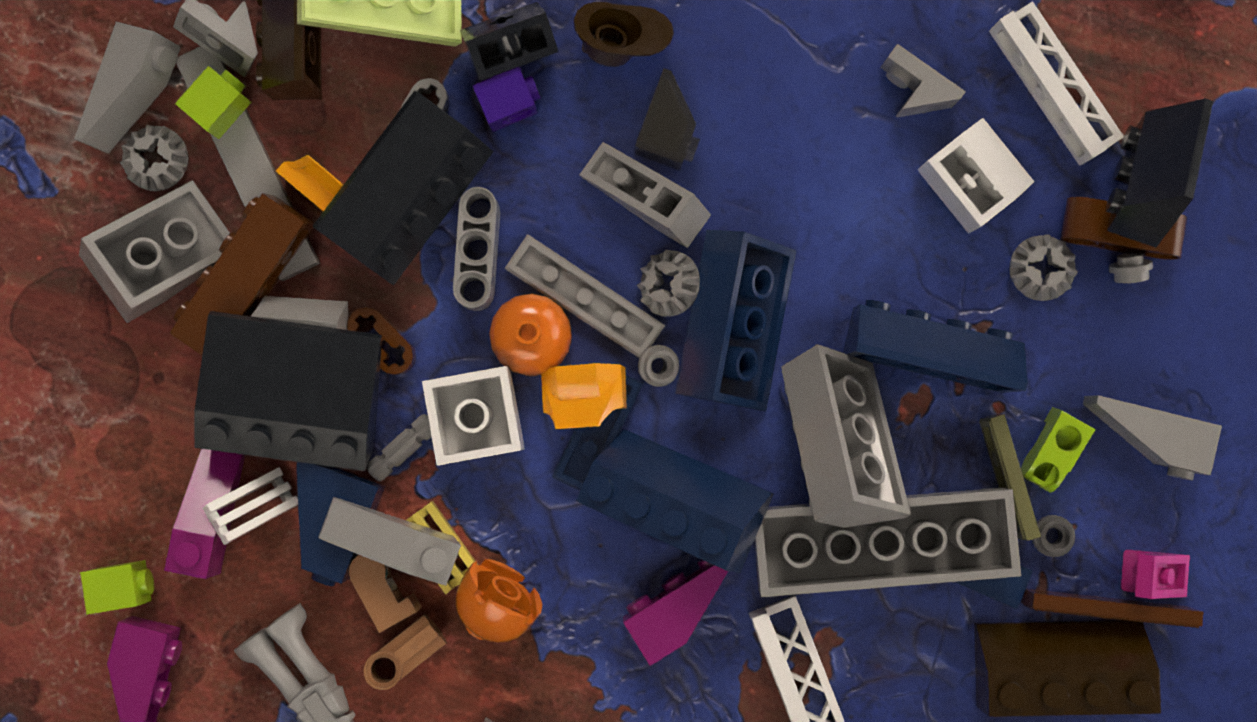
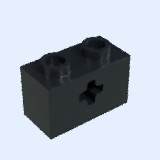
[460,2,559,81]

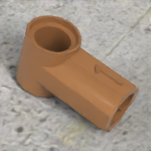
[363,614,447,690]

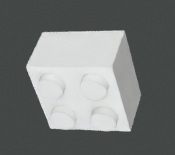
[422,366,525,466]

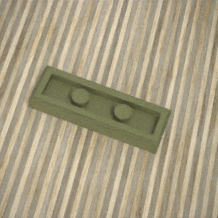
[979,414,1041,541]

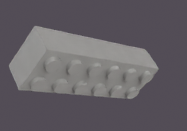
[754,488,1021,597]

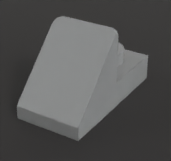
[173,0,258,77]
[880,44,966,117]

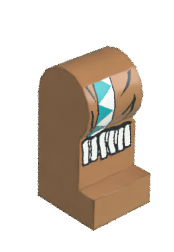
[349,555,422,633]

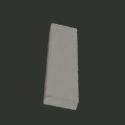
[505,234,665,358]

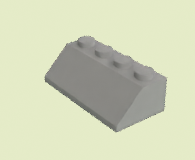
[781,344,911,528]

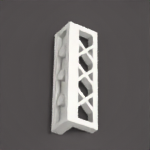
[989,1,1124,166]
[748,595,845,722]

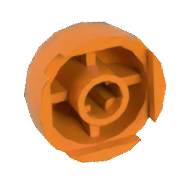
[489,293,572,377]
[455,559,543,643]

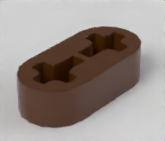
[347,307,416,375]

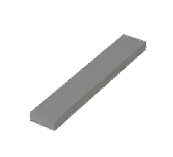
[176,46,320,281]

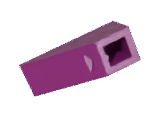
[623,559,728,666]
[107,616,182,722]

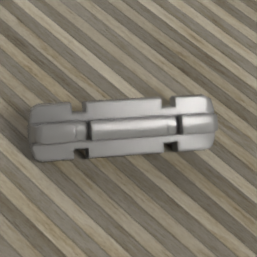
[366,414,432,481]

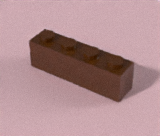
[170,193,314,355]

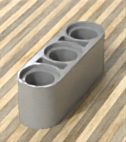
[453,187,501,311]

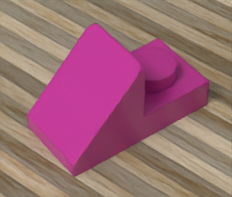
[1121,550,1190,599]

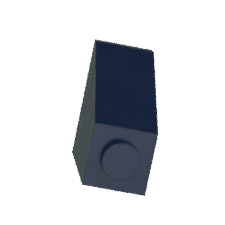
[296,462,386,586]

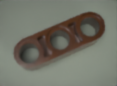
[1060,197,1187,260]

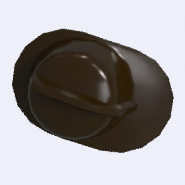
[573,1,674,67]

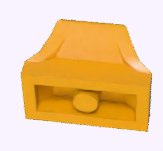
[276,155,344,211]
[541,363,627,429]

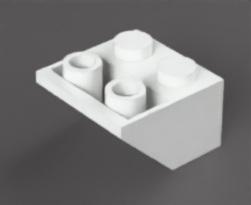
[917,118,1035,234]

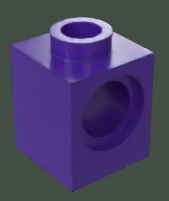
[472,67,541,132]

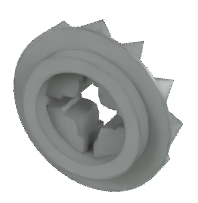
[120,124,188,191]
[1010,235,1078,301]
[636,249,700,317]

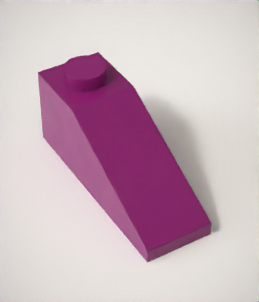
[164,449,245,579]

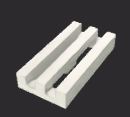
[203,467,298,545]

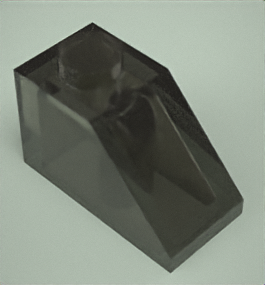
[634,68,700,171]

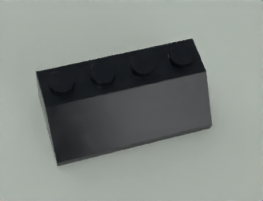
[312,90,494,286]

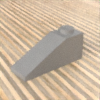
[74,22,181,153]
[579,142,711,248]
[1083,395,1222,481]
[318,497,461,586]

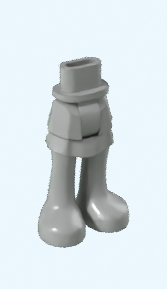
[234,603,356,722]

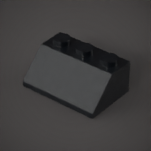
[1105,98,1213,248]

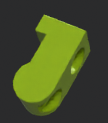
[1021,407,1096,493]

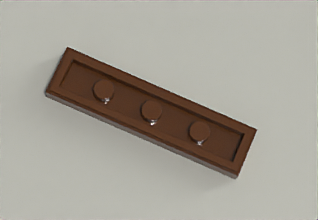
[1021,589,1204,628]

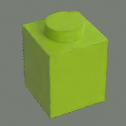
[175,66,252,139]
[80,560,154,615]

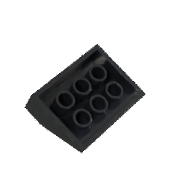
[194,311,382,471]

